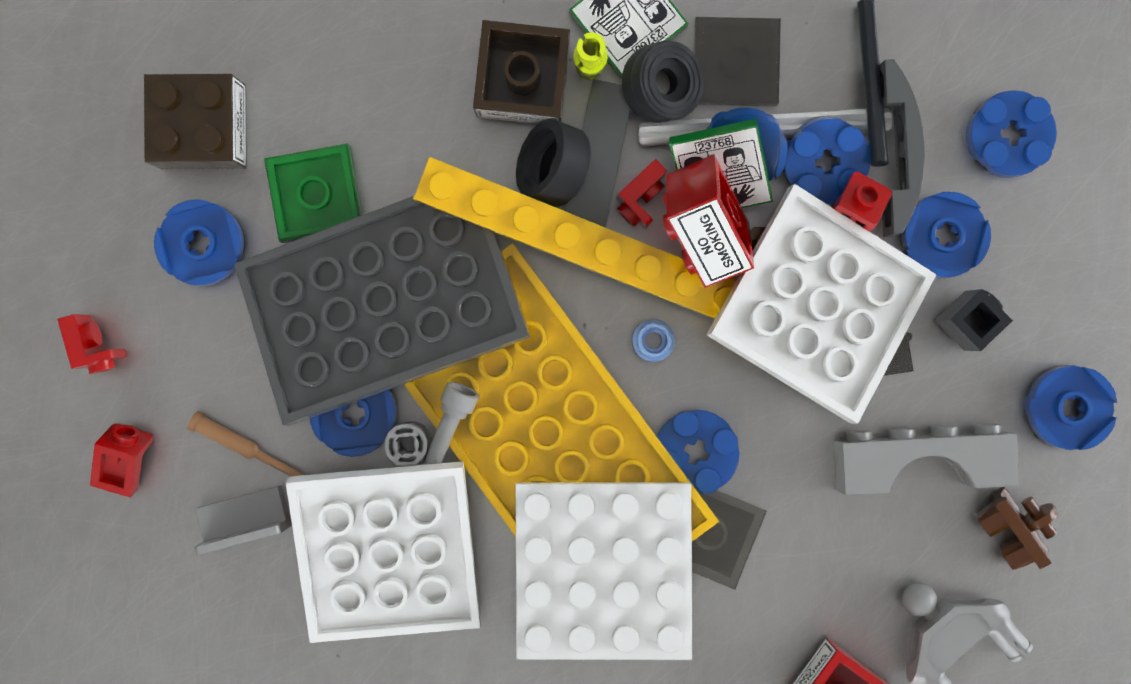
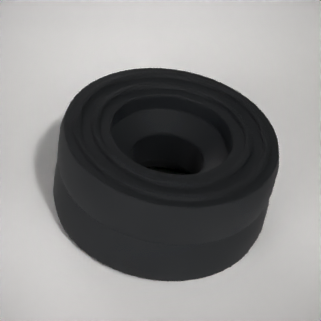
[622,41,704,123]

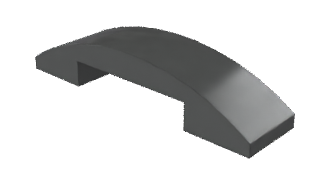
[880,59,925,237]

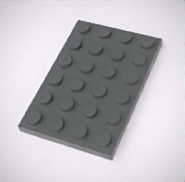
[234,196,531,426]

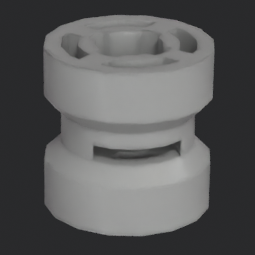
[384,421,432,467]

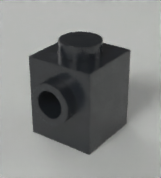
[935,289,1013,351]

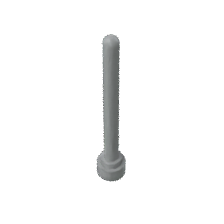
[422,382,479,465]

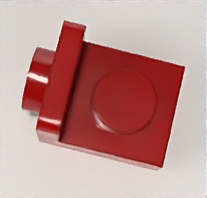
[616,159,667,229]
[830,172,892,232]
[57,314,127,374]
[90,423,153,498]

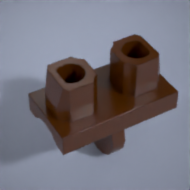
[977,487,1059,570]

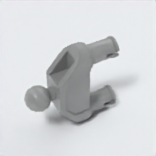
[902,583,1033,684]

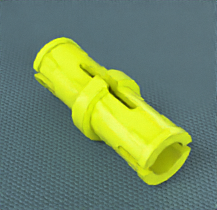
[573,32,608,81]

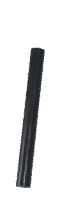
[857,0,889,167]

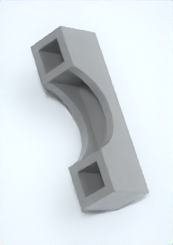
[834,424,1020,495]

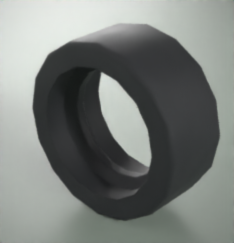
[515,118,591,207]

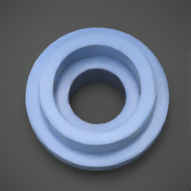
[632,319,675,362]

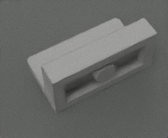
[195,485,292,555]

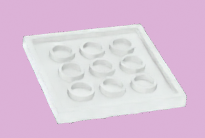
[706,184,936,424]
[286,461,481,643]
[516,482,692,660]

